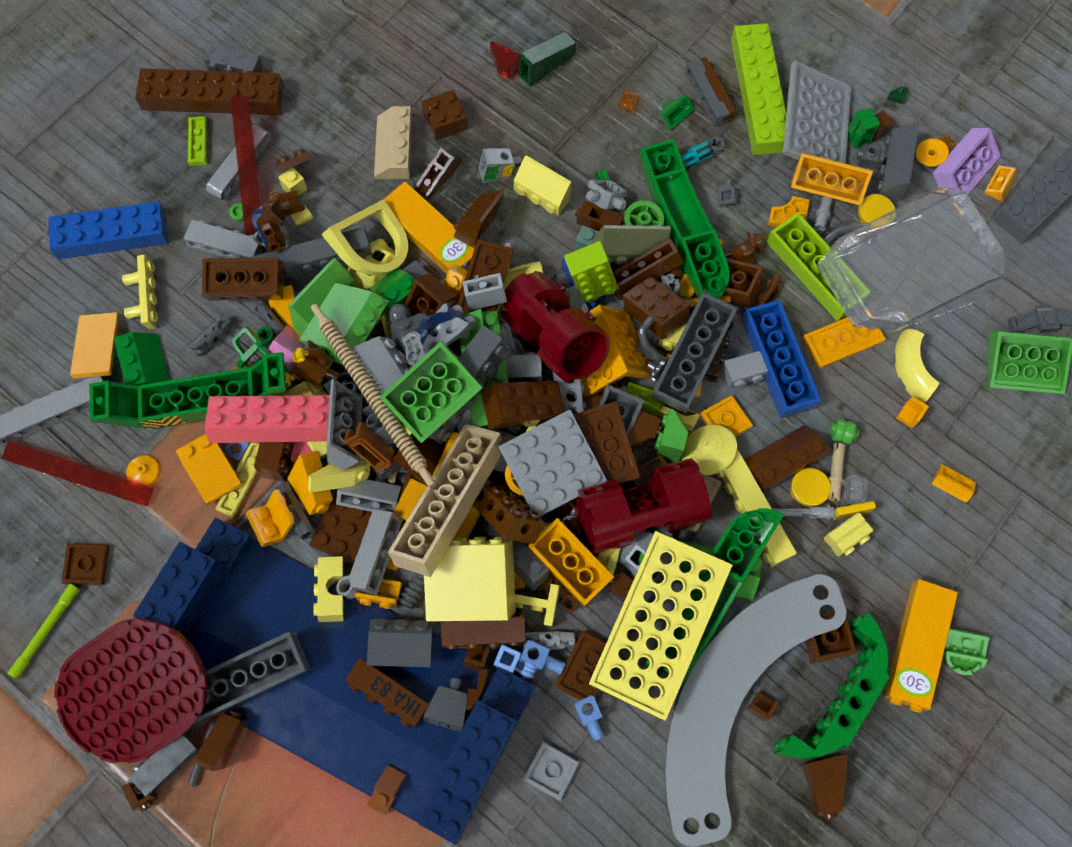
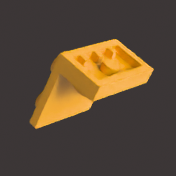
[246,489,294,547]

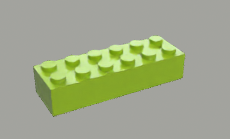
[766,213,871,321]

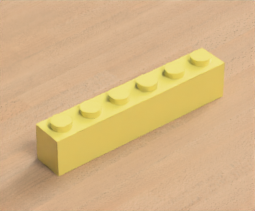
[716,450,797,568]

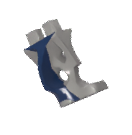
[402,303,475,366]

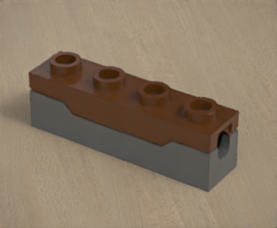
[685,57,736,128]

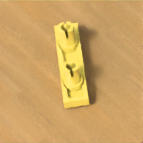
[122,255,158,330]

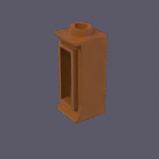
[343,422,395,473]

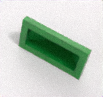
[662,95,695,130]

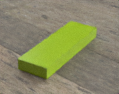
[188,116,208,166]

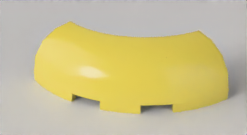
[894,329,939,404]

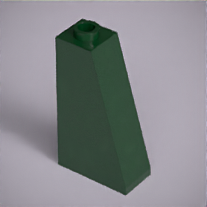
[519,32,576,87]

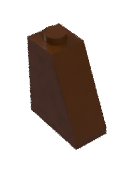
[193,710,246,771]
[801,754,848,819]

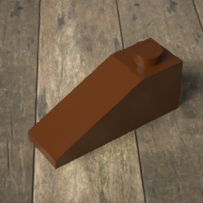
[413,148,462,201]

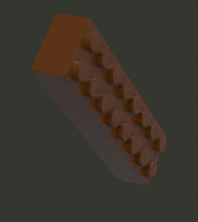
[135,68,284,115]

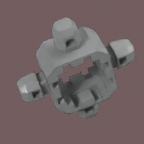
[586,179,627,210]

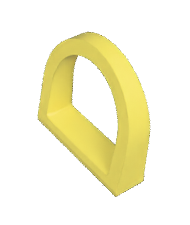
[322,199,408,276]

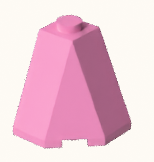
[268,325,305,372]

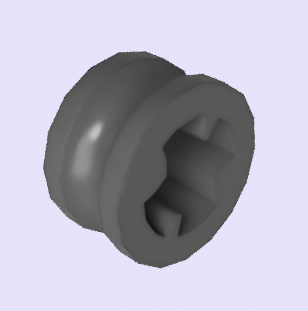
[708,137,725,155]

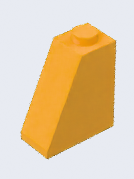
[287,451,333,515]

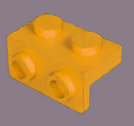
[355,579,402,609]

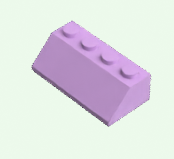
[933,128,1001,202]

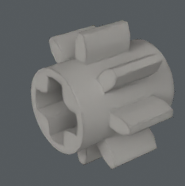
[659,274,681,294]

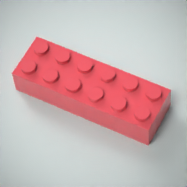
[204,395,330,443]

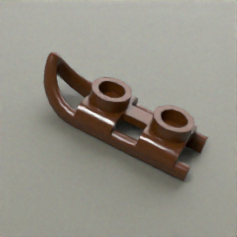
[757,274,784,306]
[560,501,581,542]

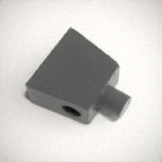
[424,678,467,732]

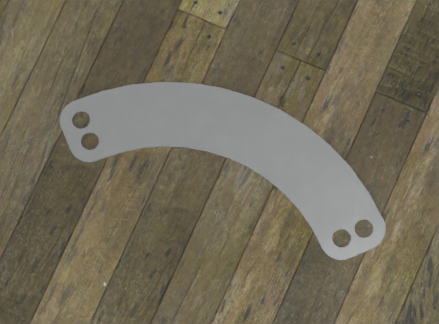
[666,574,846,847]

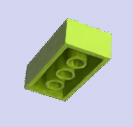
[564,241,619,303]

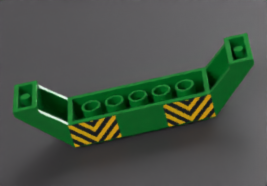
[89,352,286,429]

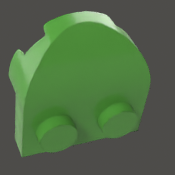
[943,628,990,675]

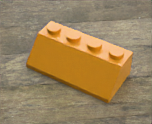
[791,153,873,205]
[528,518,614,606]

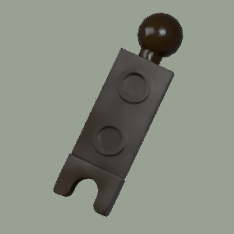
[703,321,734,383]

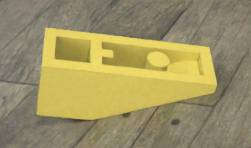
[308,456,370,493]

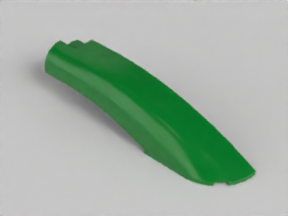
[639,139,729,299]
[642,508,784,692]

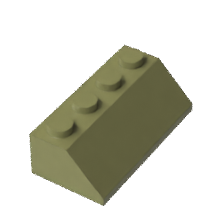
[589,225,671,265]

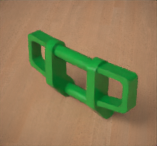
[231,327,299,394]

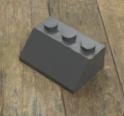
[367,619,433,667]

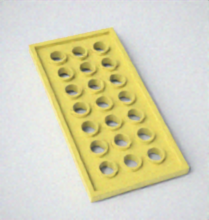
[589,531,733,721]

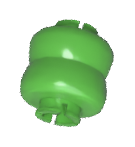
[829,418,859,445]

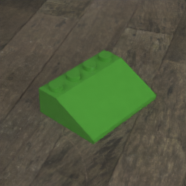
[299,283,389,365]
[988,330,1072,394]
[380,341,483,443]

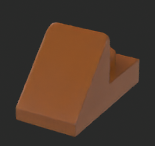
[367,765,407,815]

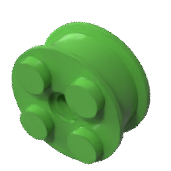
[623,201,664,226]

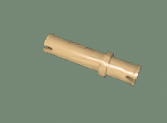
[828,443,846,502]

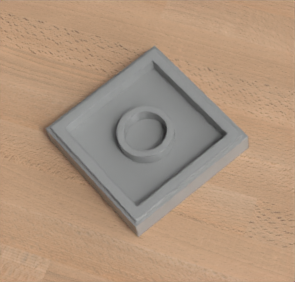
[523,742,580,801]

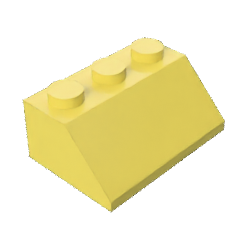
[514,155,571,216]

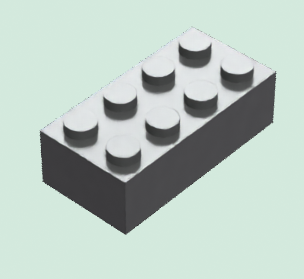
[597,383,644,437]

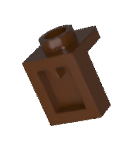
[121,782,158,811]

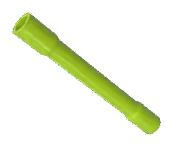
[7,584,80,679]

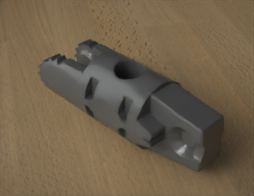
[189,314,233,356]

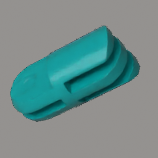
[681,140,713,167]

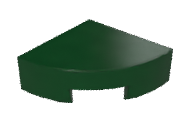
[886,86,908,104]

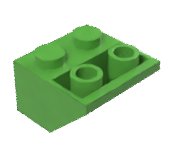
[654,409,688,462]

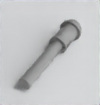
[771,505,835,520]

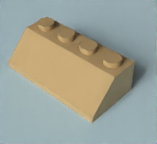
[374,106,412,179]

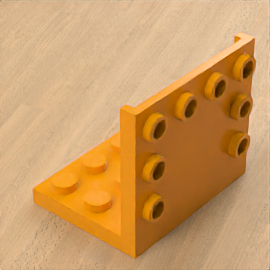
[568,305,652,402]

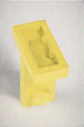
[515,584,560,627]

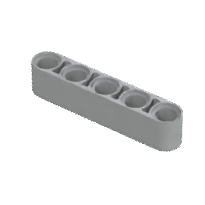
[206,125,271,200]

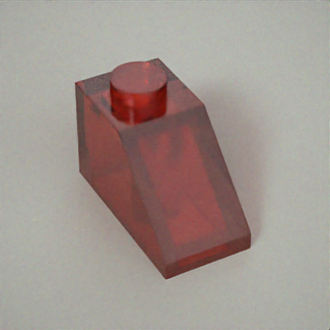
[490,41,520,80]

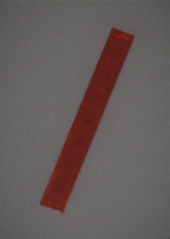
[230,96,260,236]
[1,441,154,507]

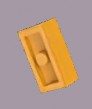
[984,166,1017,202]
[932,464,977,502]

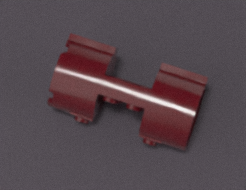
[500,271,610,383]
[576,458,711,554]

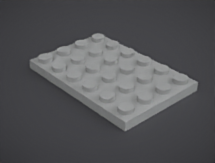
[783,60,851,163]

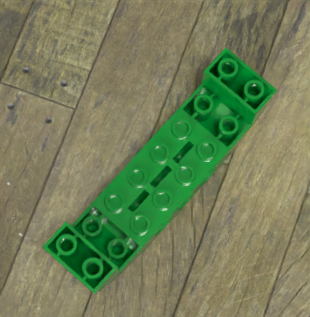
[773,612,890,760]

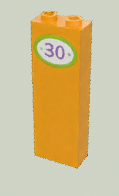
[384,182,475,274]
[884,579,958,713]

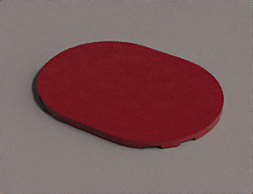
[54,618,207,763]

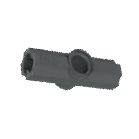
[275,482,316,540]

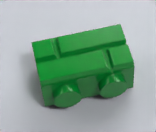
[848,108,880,149]

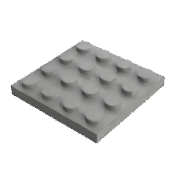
[498,409,607,516]

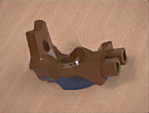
[252,190,305,252]

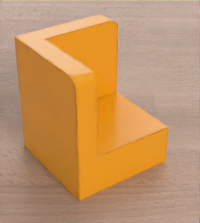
[896,396,929,428]

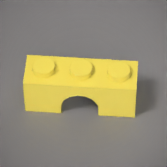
[314,556,344,622]

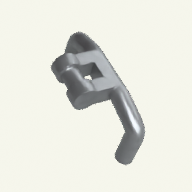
[824,220,874,247]
[635,316,669,363]

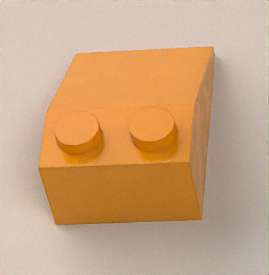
[176,434,242,505]

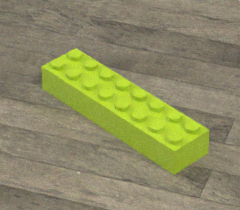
[731,23,786,155]

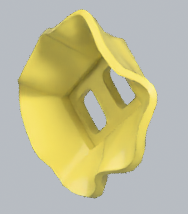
[348,238,399,290]

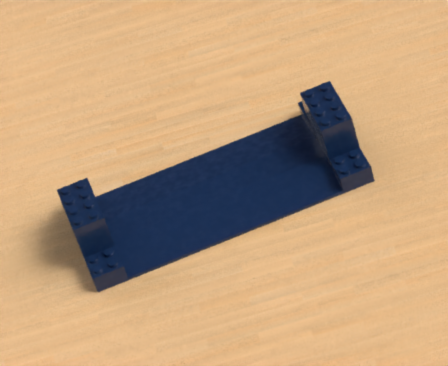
[133,517,536,845]

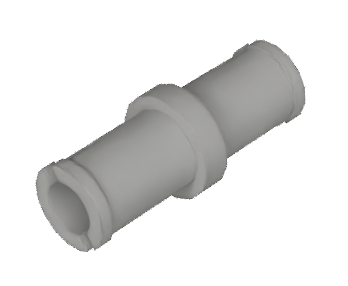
[814,196,833,232]

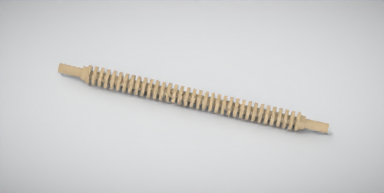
[311,304,436,488]

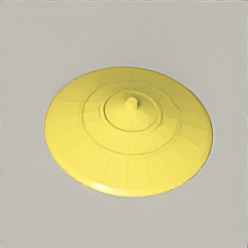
[681,425,737,476]

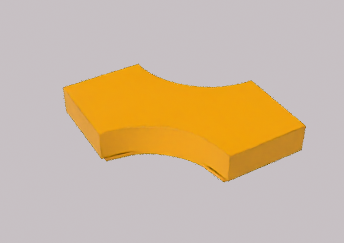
[768,196,810,227]

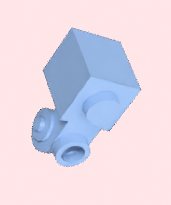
[494,645,537,680]

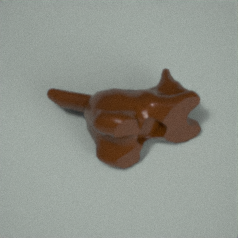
[724,231,766,264]

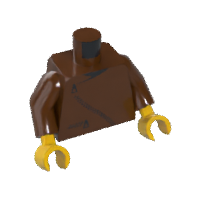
[285,340,340,388]

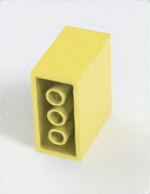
[424,536,516,621]

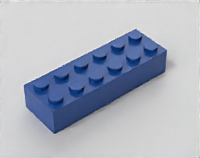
[48,201,168,259]
[741,300,821,419]

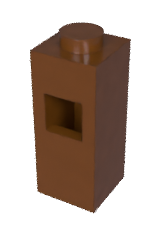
[575,200,624,232]

